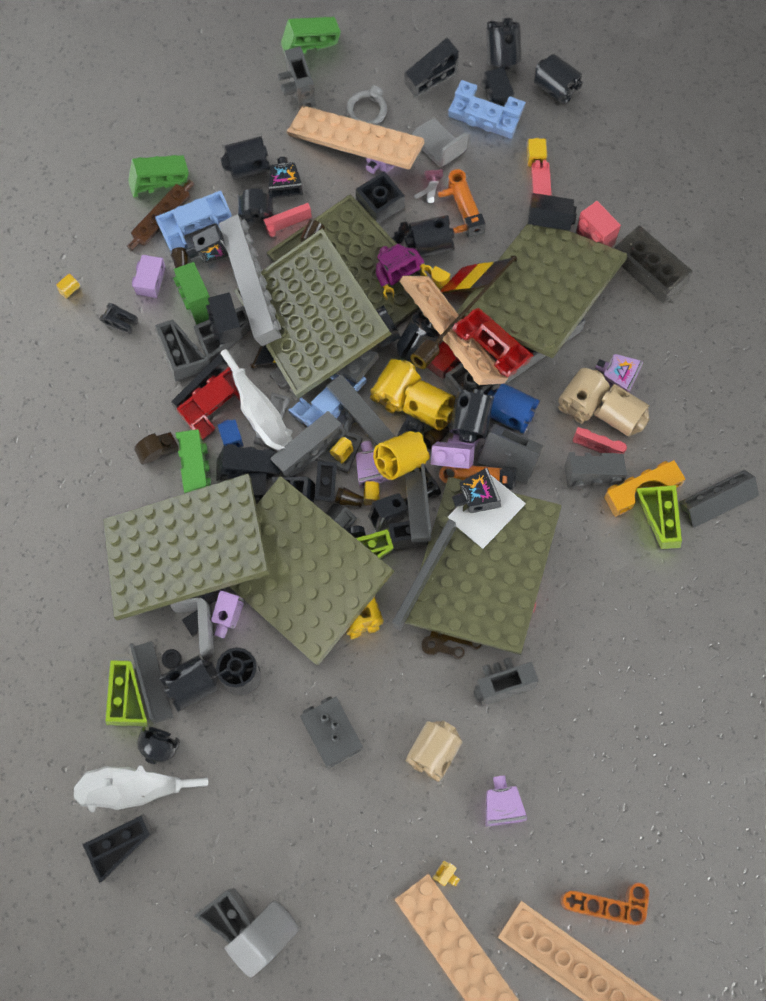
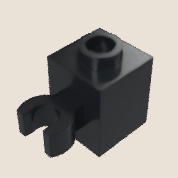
[398,415,424,436]

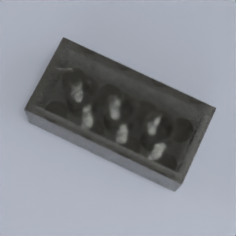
[614,225,693,304]

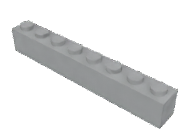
[219,214,281,346]

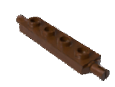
[127,180,194,251]

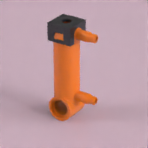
[438,169,486,238]
[439,465,517,490]

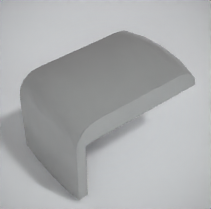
[411,118,469,167]
[171,598,214,660]
[225,900,300,978]

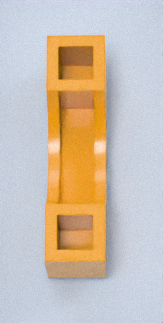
[604,460,686,517]

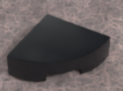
[182,610,199,637]

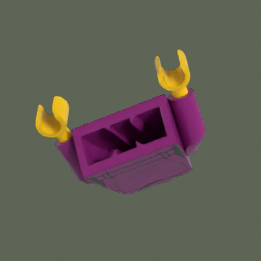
[376,244,432,300]

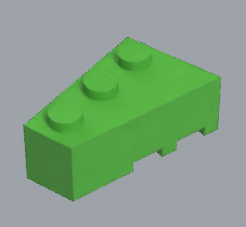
[281,17,341,54]
[128,155,189,197]
[173,262,210,325]

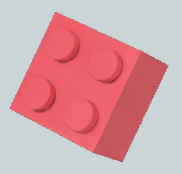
[576,201,621,247]

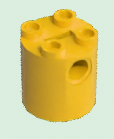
[369,359,421,414]
[402,380,456,430]
[373,431,430,480]
[346,596,384,639]

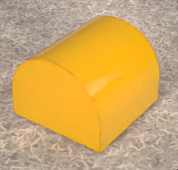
[431,266,450,290]
[56,273,80,299]
[330,437,354,463]
[363,481,380,506]

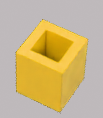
[527,138,547,167]

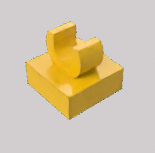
[432,861,460,887]

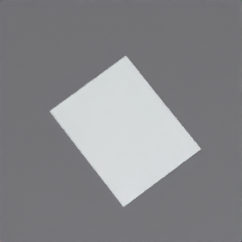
[448,475,526,548]

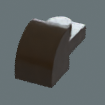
[134,432,179,465]

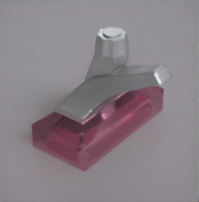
[414,169,443,203]

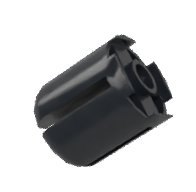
[397,312,442,365]

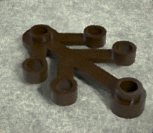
[421,631,482,660]

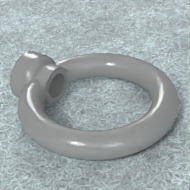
[346,85,387,125]

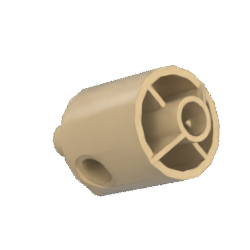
[558,368,610,424]
[594,384,650,437]
[406,720,463,782]

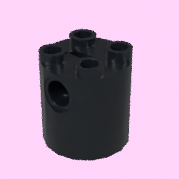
[486,18,521,70]
[534,54,583,105]
[220,136,270,180]
[404,215,455,258]
[449,389,494,444]
[216,647,261,695]
[159,655,218,712]

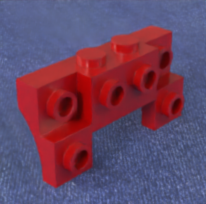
[452,308,534,378]
[176,367,241,440]

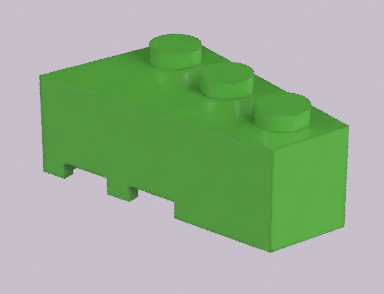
[176,429,212,494]

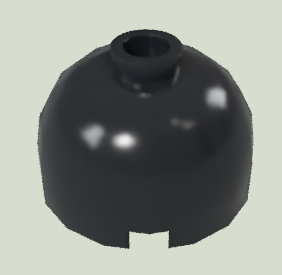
[137,727,180,764]

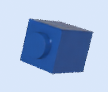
[217,419,244,447]

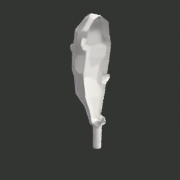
[221,349,293,451]
[74,765,208,813]

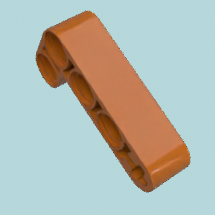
[560,883,649,925]

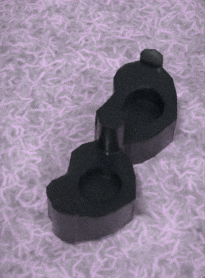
[392,221,409,244]

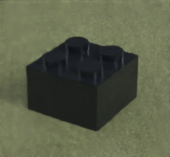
[355,171,405,224]
[206,292,242,344]

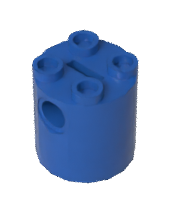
[488,384,540,434]

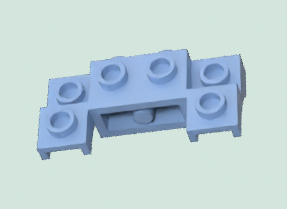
[448,80,525,139]
[155,190,232,254]
[288,374,367,427]

